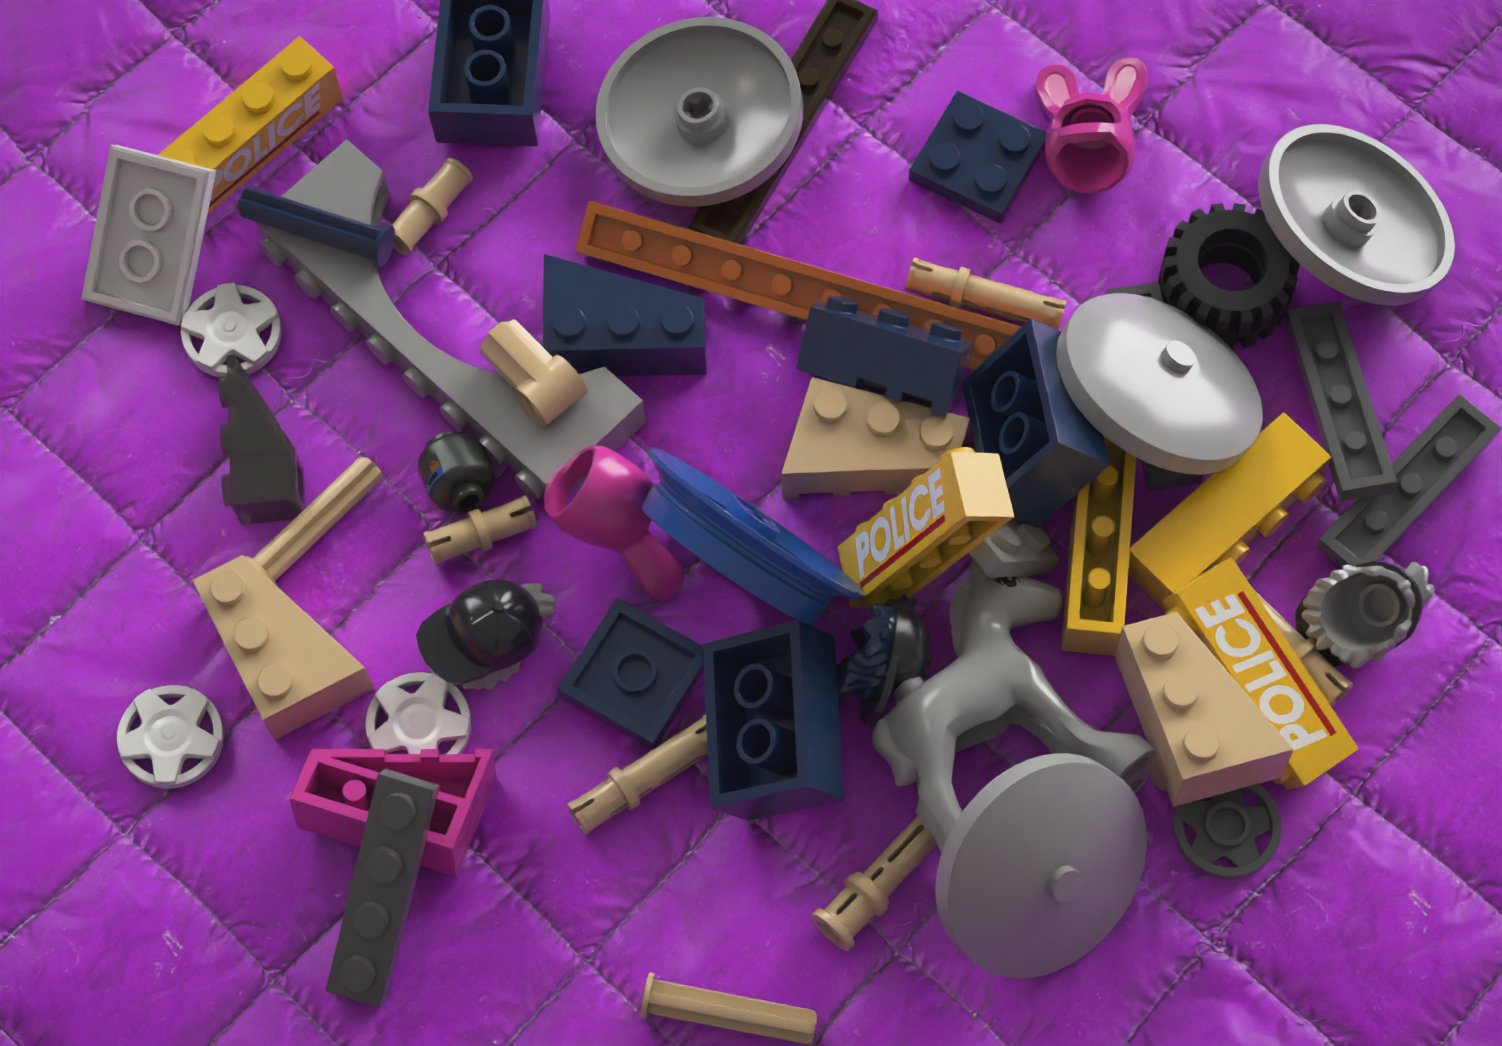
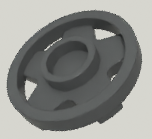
[1172,784,1282,880]

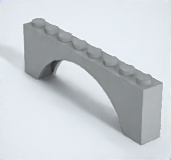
[255,139,646,500]

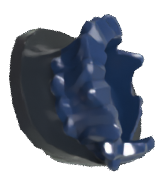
[836,594,931,726]

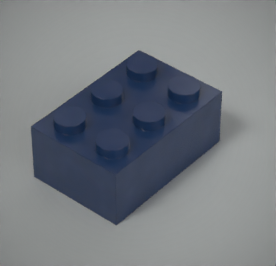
[428,0,550,146]
[962,318,1110,528]
[703,620,844,821]

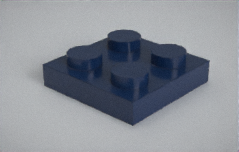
[908,90,1047,224]
[558,598,704,749]

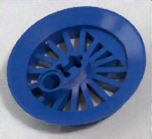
[641,447,866,625]

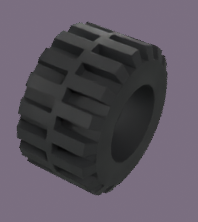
[1158,203,1300,350]

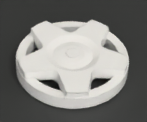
[181,283,282,378]
[366,672,471,754]
[117,685,224,789]

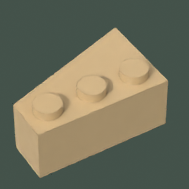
[781,377,970,499]
[192,555,375,740]
[1115,612,1294,807]

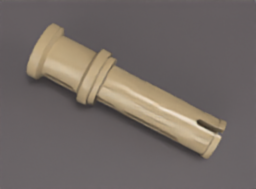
[811,816,937,951]

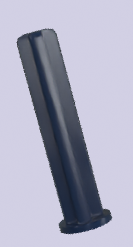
[237,187,395,267]

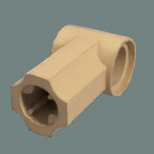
[479,319,587,427]

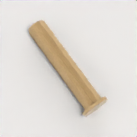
[246,457,383,587]
[640,972,817,1045]

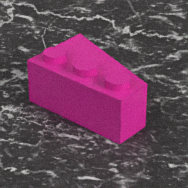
[289,749,497,877]

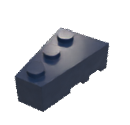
[543,254,707,376]
[796,295,974,417]

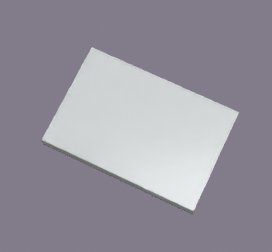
[81,145,216,326]

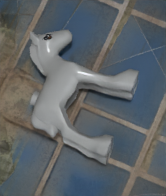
[871,559,1156,854]

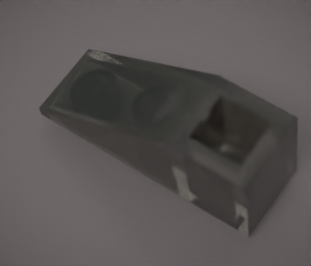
[219,355,306,525]

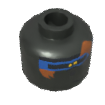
[418,431,496,513]

